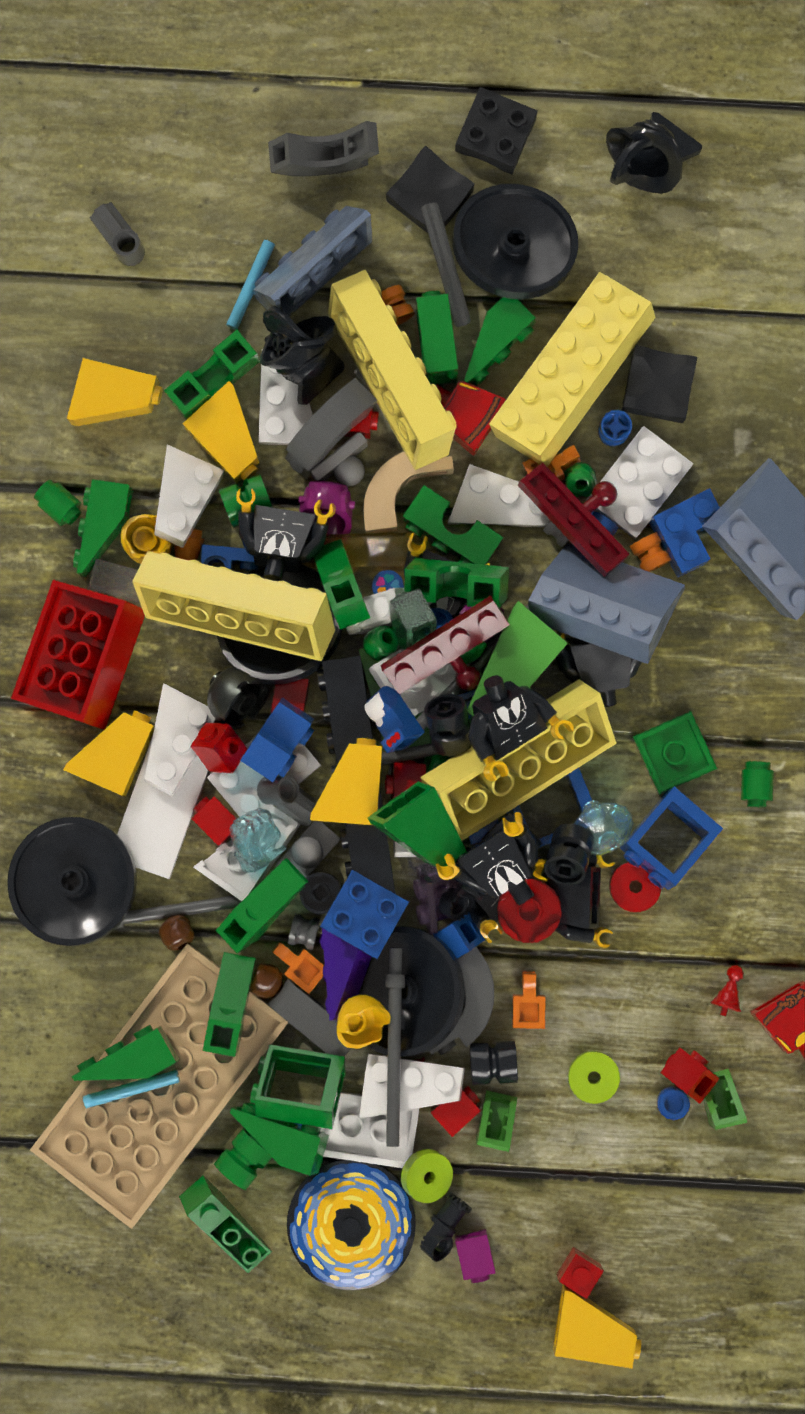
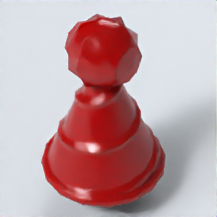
[710,965,744,1017]

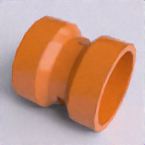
[381,285,415,326]
[629,532,672,572]

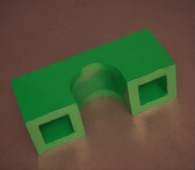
[164,330,260,420]
[403,485,503,565]
[404,558,509,608]

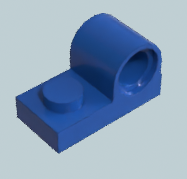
[201,544,259,571]

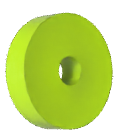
[568,1051,620,1104]
[401,1149,453,1203]

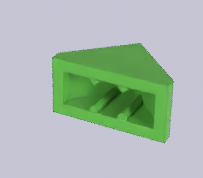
[703,1069,747,1130]
[476,1090,518,1152]

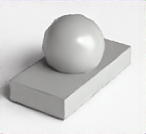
[311,433,368,486]
[275,821,341,878]

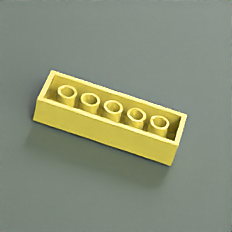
[328,269,457,470]
[489,272,656,467]
[132,551,335,661]
[420,679,617,841]

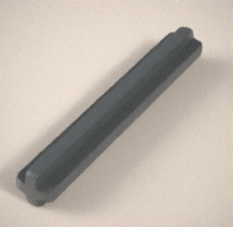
[421,202,471,327]

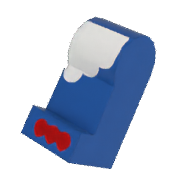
[365,686,425,753]

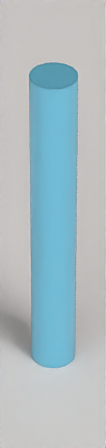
[226,240,275,330]
[83,1070,180,1109]

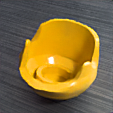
[121,514,174,564]
[336,995,391,1049]

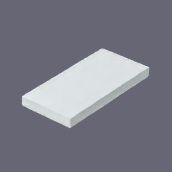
[117,740,209,879]

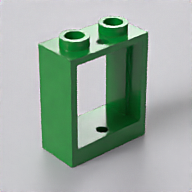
[416,291,458,385]
[250,1044,346,1129]

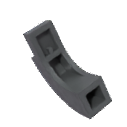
[268,121,379,176]
[285,378,377,480]
[430,947,494,1055]

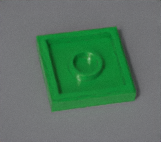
[632,711,717,795]

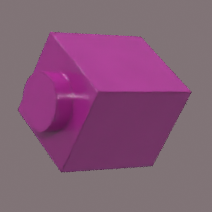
[455,1229,496,1283]

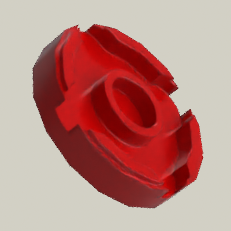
[497,879,562,943]

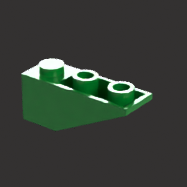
[464,297,536,387]
[73,479,133,577]
[314,539,370,630]
[215,858,309,954]
[203,952,256,1057]
[72,1024,180,1081]
[230,1102,329,1176]
[179,1175,272,1273]

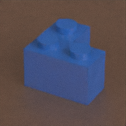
[649,488,720,578]
[240,698,315,782]

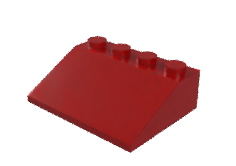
[11,580,145,730]

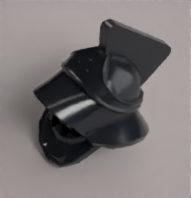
[606,112,702,194]
[260,305,345,405]

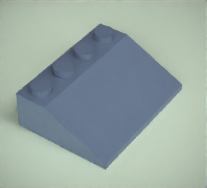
[253,206,372,317]
[702,458,805,620]
[528,543,685,664]

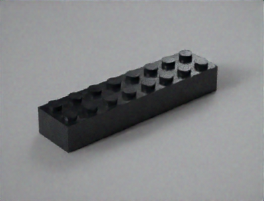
[317,656,396,894]

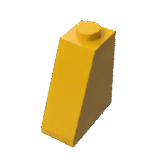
[67,358,163,426]
[182,381,260,484]
[63,710,155,796]
[310,738,383,825]
[553,1284,641,1369]

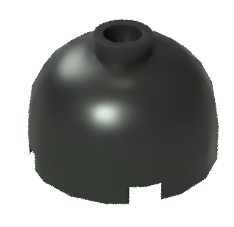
[207,667,270,730]

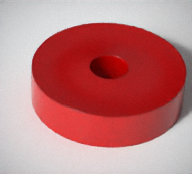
[609,862,661,912]

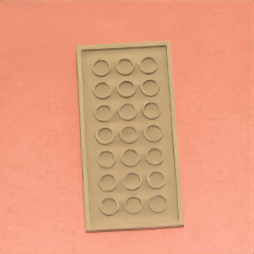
[30,943,288,1229]

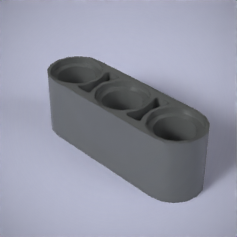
[268,979,351,1057]

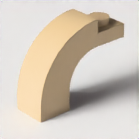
[363,452,454,535]

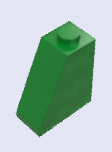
[368,781,467,867]

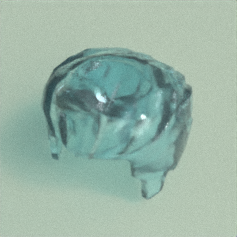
[229,808,287,873]

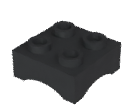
[455,87,538,175]
[386,146,475,233]
[621,345,698,423]

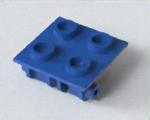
[320,870,409,959]

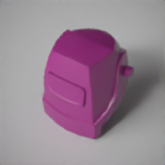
[299,481,355,548]

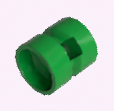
[219,474,273,528]
[214,1127,272,1190]

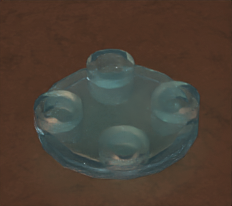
[574,800,633,855]

